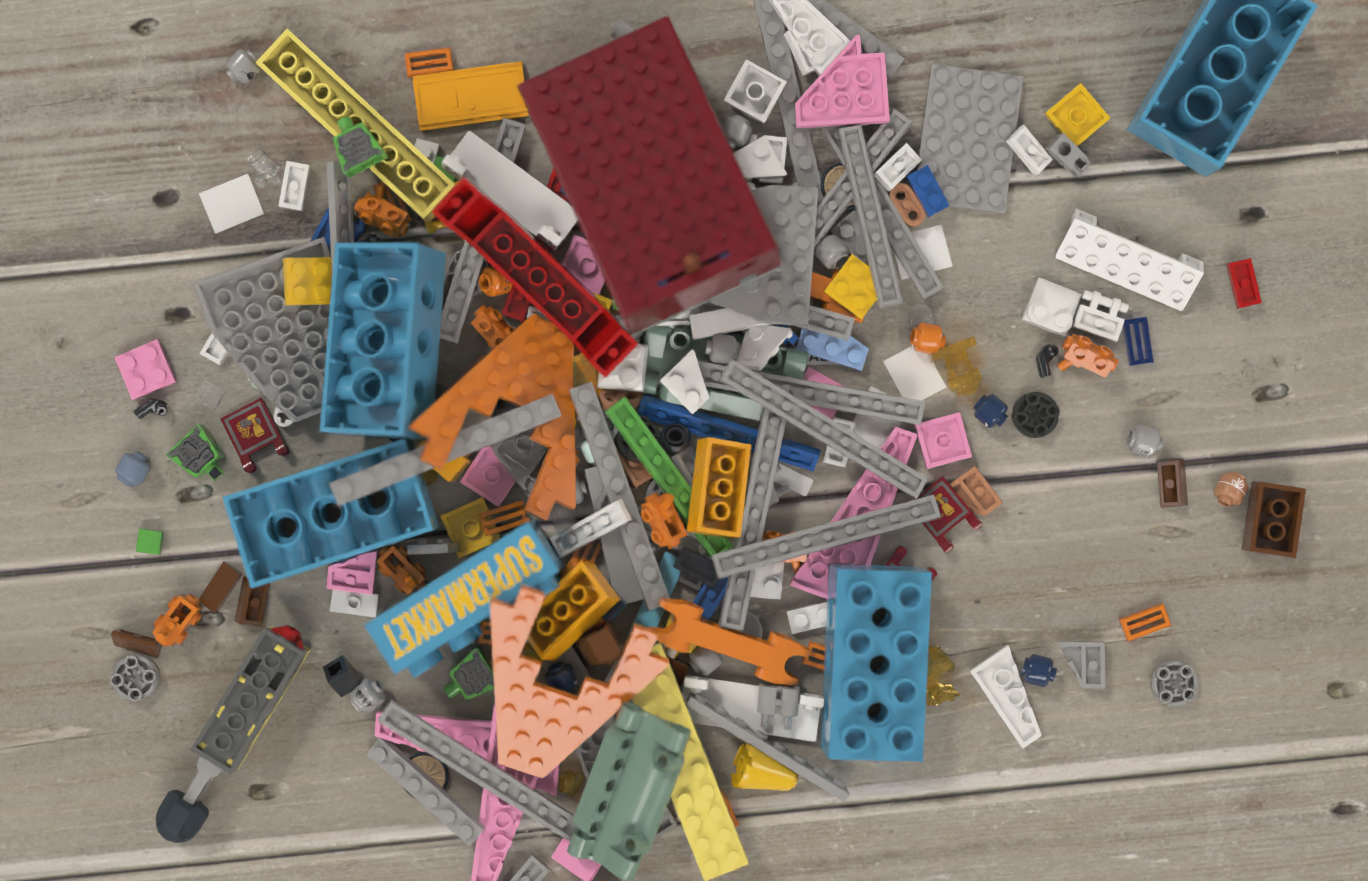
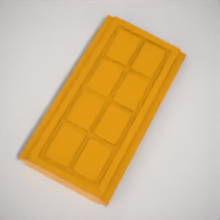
[412,61,530,131]

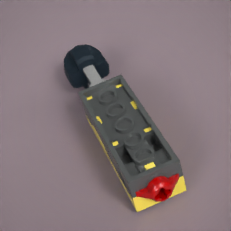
[156,625,311,843]

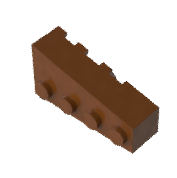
[572,621,624,666]

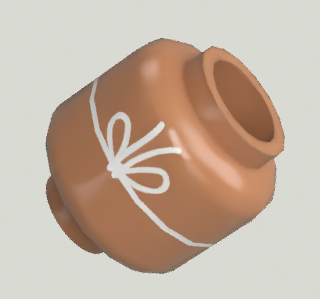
[1213,471,1249,507]

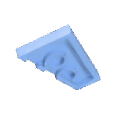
[796,328,869,371]

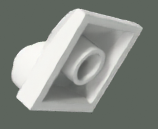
[724,59,787,124]
[1021,277,1082,337]
[597,343,648,392]
[750,561,784,599]

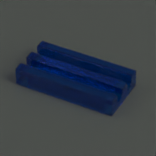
[1123,317,1154,366]

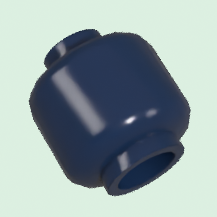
[973,394,1009,428]
[1021,654,1057,687]
[544,661,579,694]

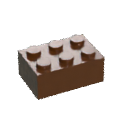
[1241,481,1306,558]

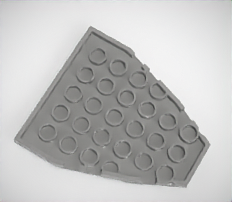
[709,185,819,326]
[191,237,331,422]

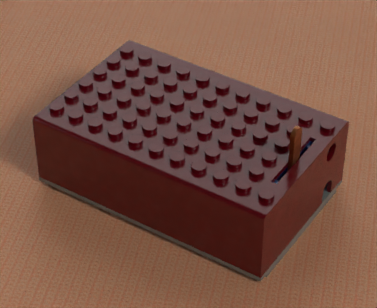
[517,16,781,335]

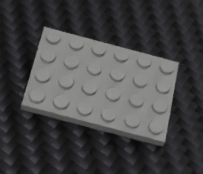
[914,64,1023,214]

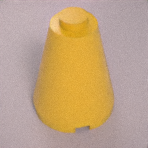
[731,742,798,791]

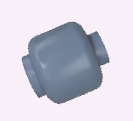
[115,451,151,487]

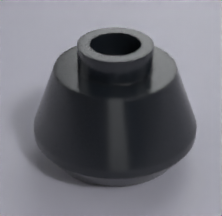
[659,423,691,453]

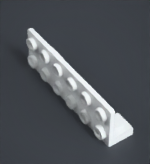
[441,131,578,251]
[1056,209,1204,311]
[682,675,824,742]

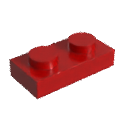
[1226,258,1262,309]

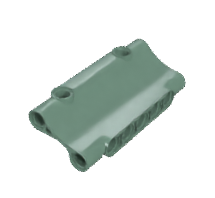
[643,325,808,422]
[567,702,691,881]

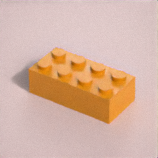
[687,437,751,539]
[527,561,620,661]

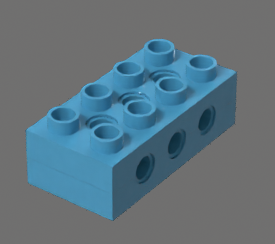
[320,243,446,440]
[222,439,440,588]
[821,563,932,762]

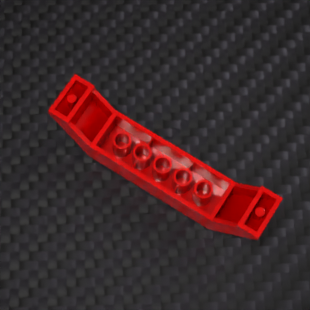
[431,177,639,378]

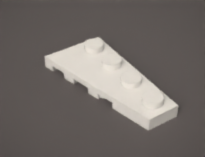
[769,0,851,76]
[969,645,1042,749]

